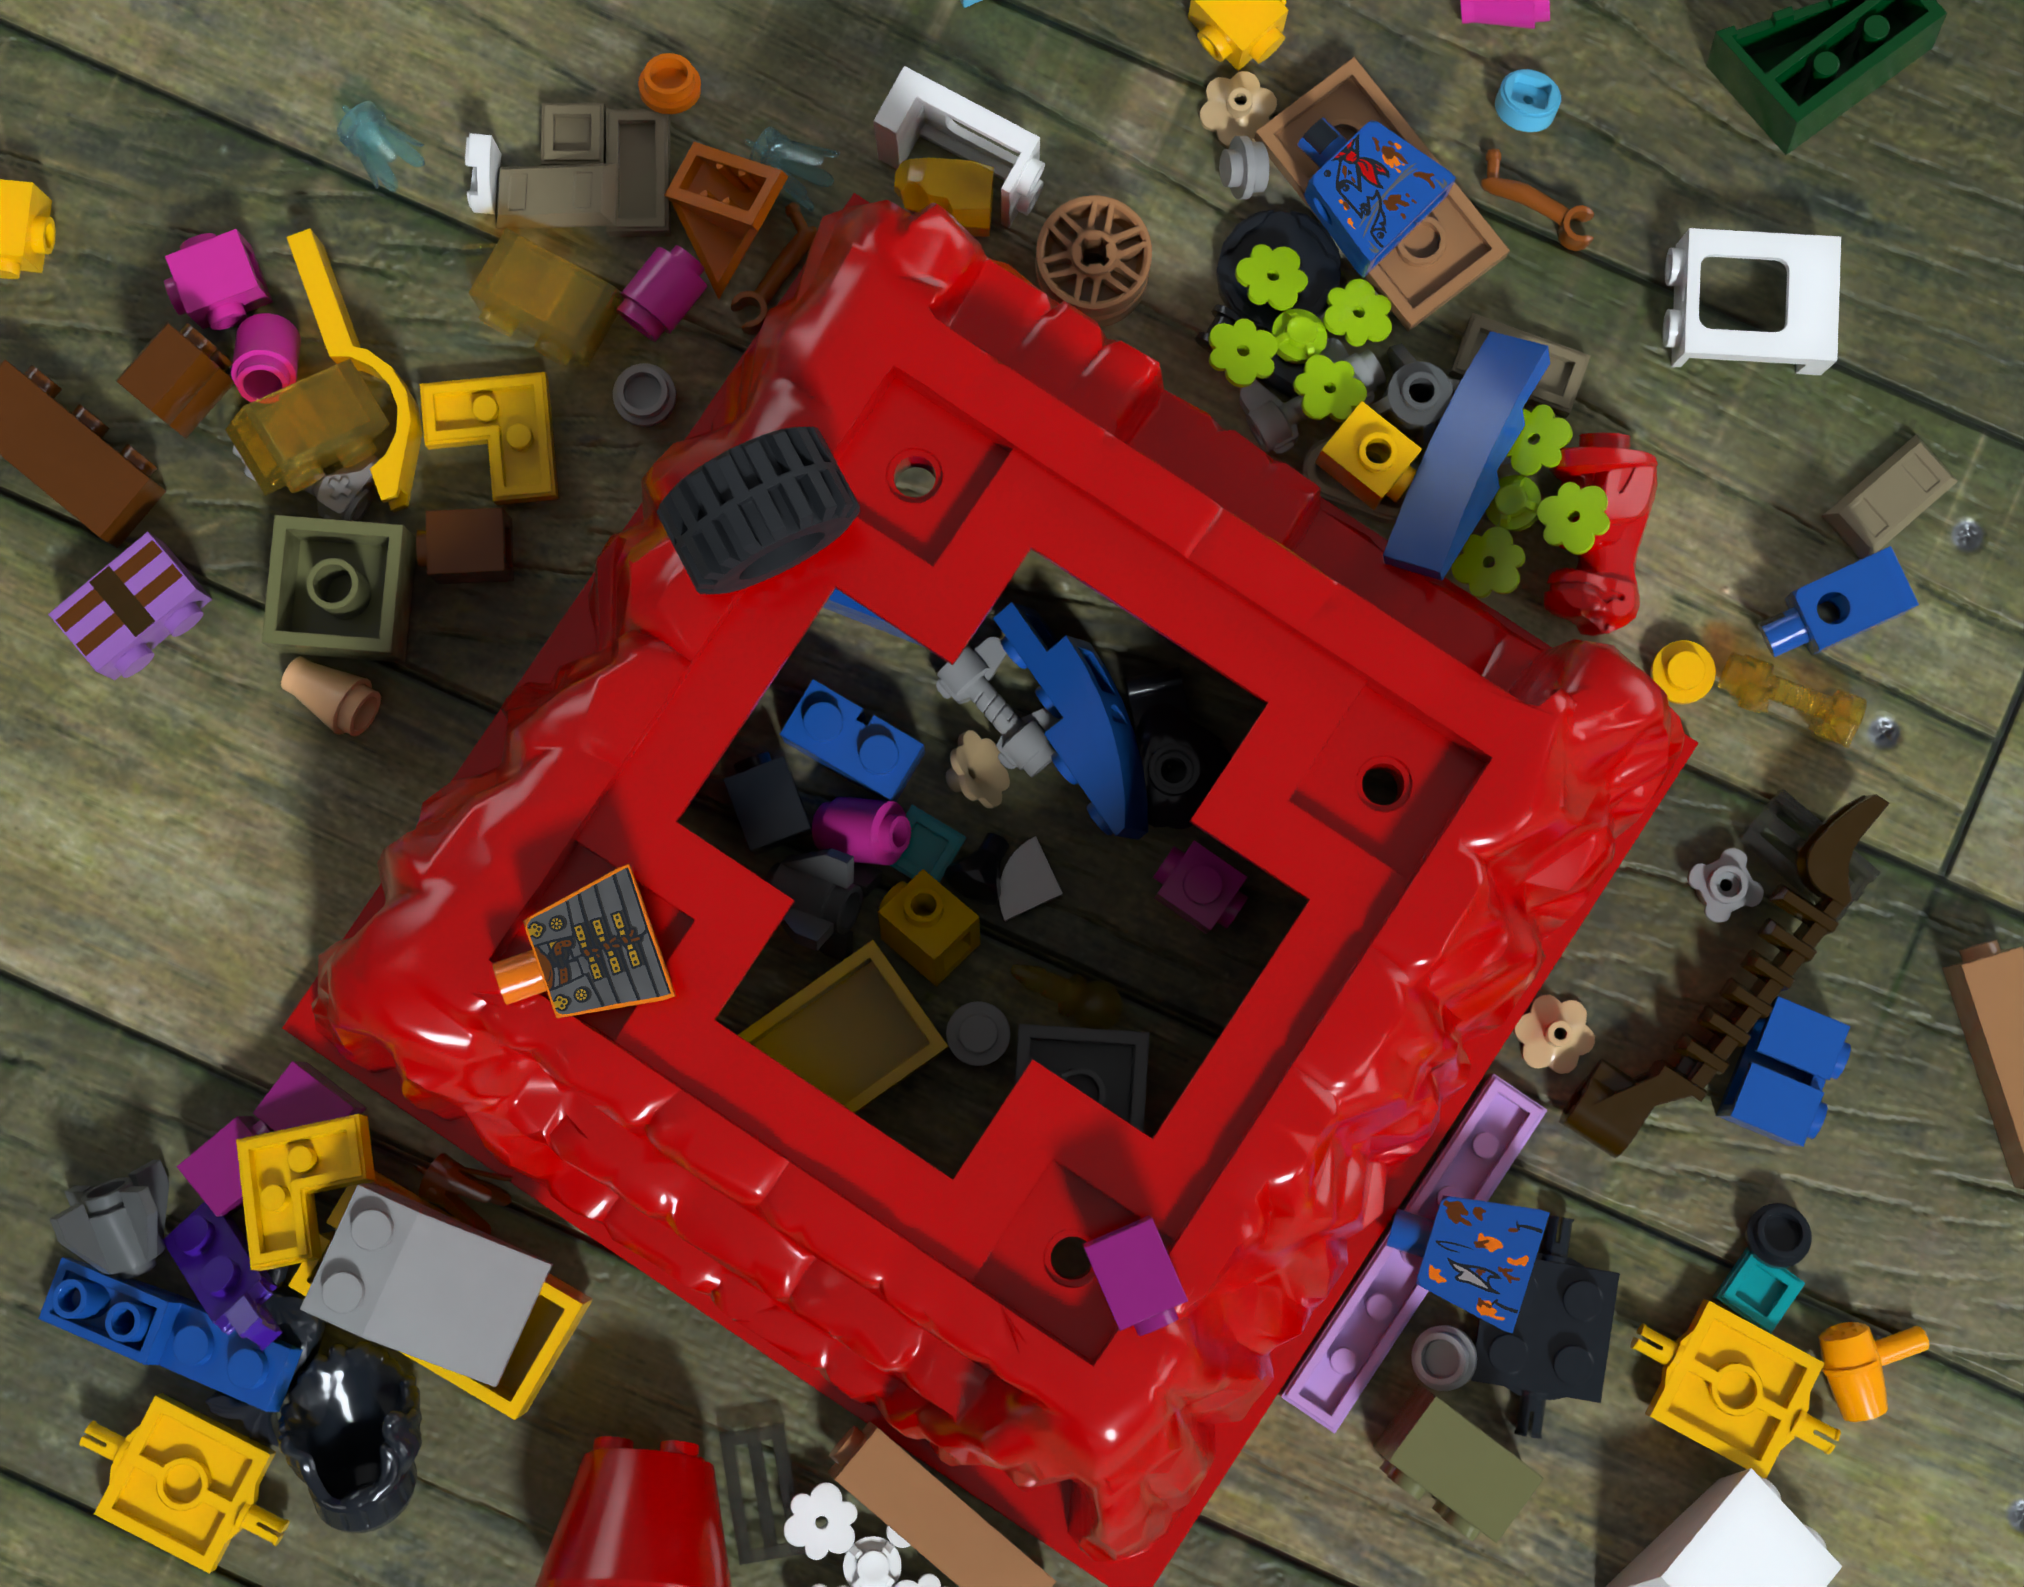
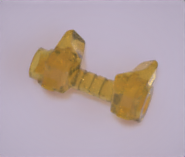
[1718,652,1867,748]

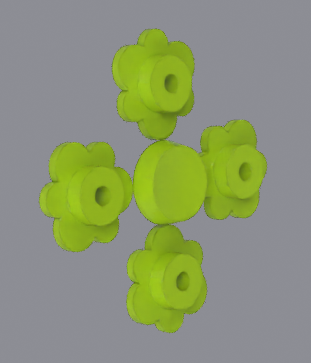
[1208,244,1392,422]
[1452,404,1610,598]

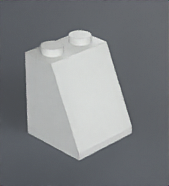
[1605,1468,1842,1587]

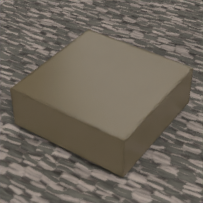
[541,103,606,165]

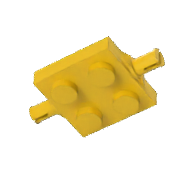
[1630,1299,1841,1478]
[79,1393,290,1574]

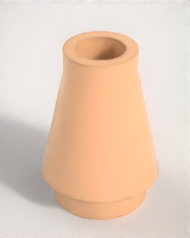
[281,656,381,737]

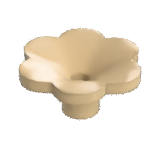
[1199,71,1277,148]
[946,730,1010,808]
[1514,995,1595,1074]

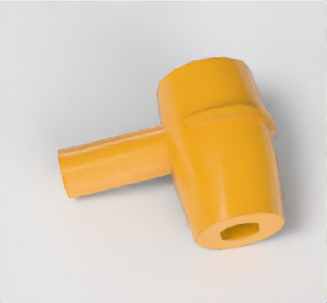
[1818,1322,1929,1422]

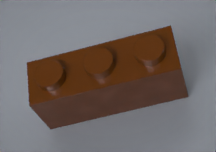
[0,360,166,548]

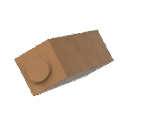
[1942,939,2024,1189]
[828,1421,1057,1587]

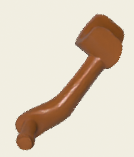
[1480,149,1594,251]
[731,202,817,335]

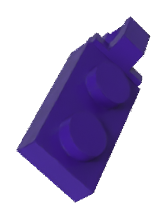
[163,1202,283,1351]

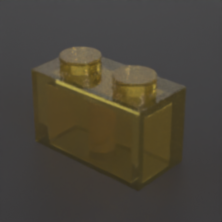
[469,228,623,368]
[225,359,390,496]

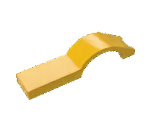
[286,228,423,512]

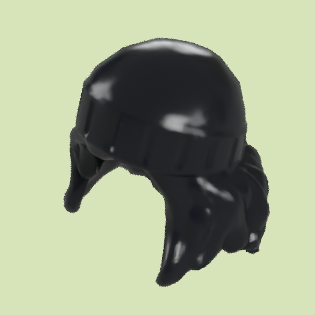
[277,1341,422,1534]

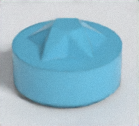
[1495,69,1561,132]

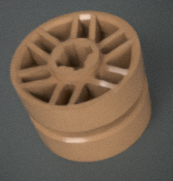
[1036,195,1152,327]

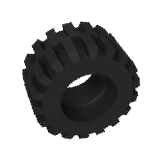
[657,426,860,594]

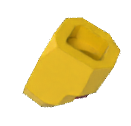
[894,157,994,237]

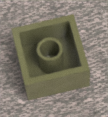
[262,515,416,663]
[1373,1384,1544,1544]

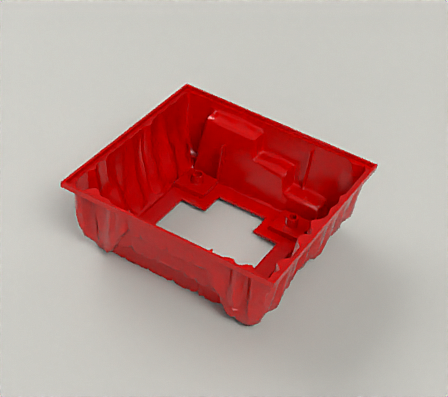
[282,193,1699,1587]

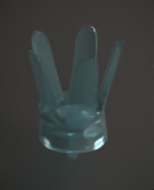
[336,101,425,192]
[744,126,840,212]

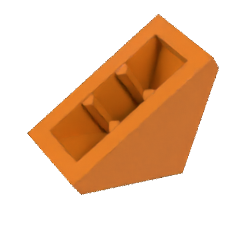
[664,142,789,300]

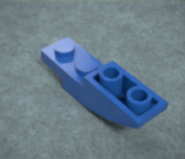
[993,602,1148,840]
[38,1257,303,1412]

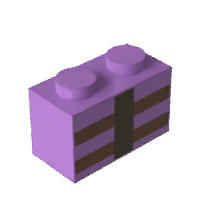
[48,532,212,680]

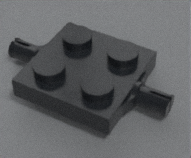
[1470,1215,1620,1439]

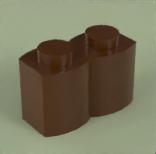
[116,322,234,439]

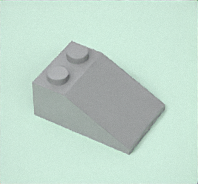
[300,1182,553,1387]

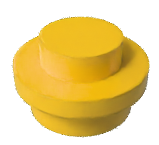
[1650,640,1716,704]

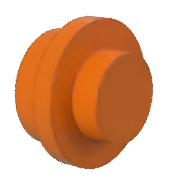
[638,53,701,114]

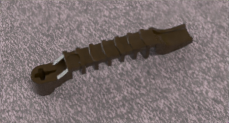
[1559,794,1890,1158]

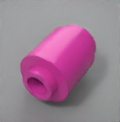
[616,245,707,342]
[231,313,301,406]
[812,796,911,865]

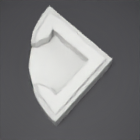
[465,133,502,215]
[999,836,1063,921]

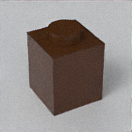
[416,508,514,584]

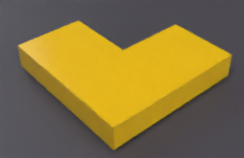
[420,372,559,505]
[236,1114,376,1271]

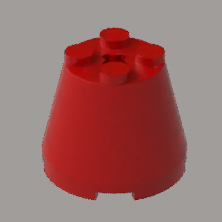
[535,1436,732,1587]

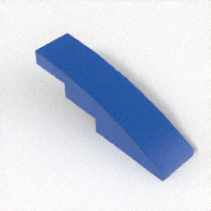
[1383,331,1550,581]

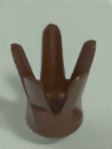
[416,1153,513,1235]

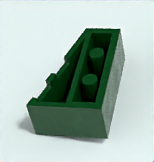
[1706,0,1947,155]

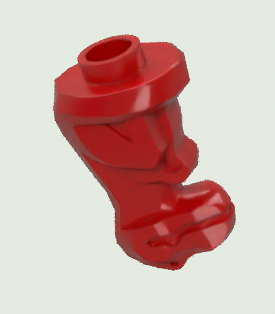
[1544,433,1658,636]

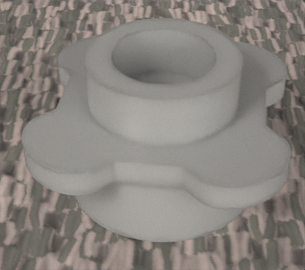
[1688,848,1764,923]

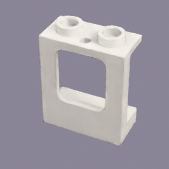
[874,66,1045,228]
[1663,228,1841,375]

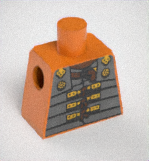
[492,864,676,1018]

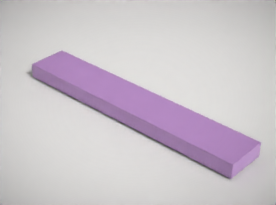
[1279,1074,1547,1434]

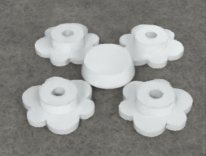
[783,1482,949,1587]

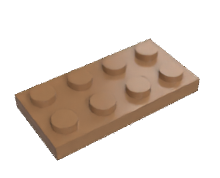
[1254,57,1510,332]

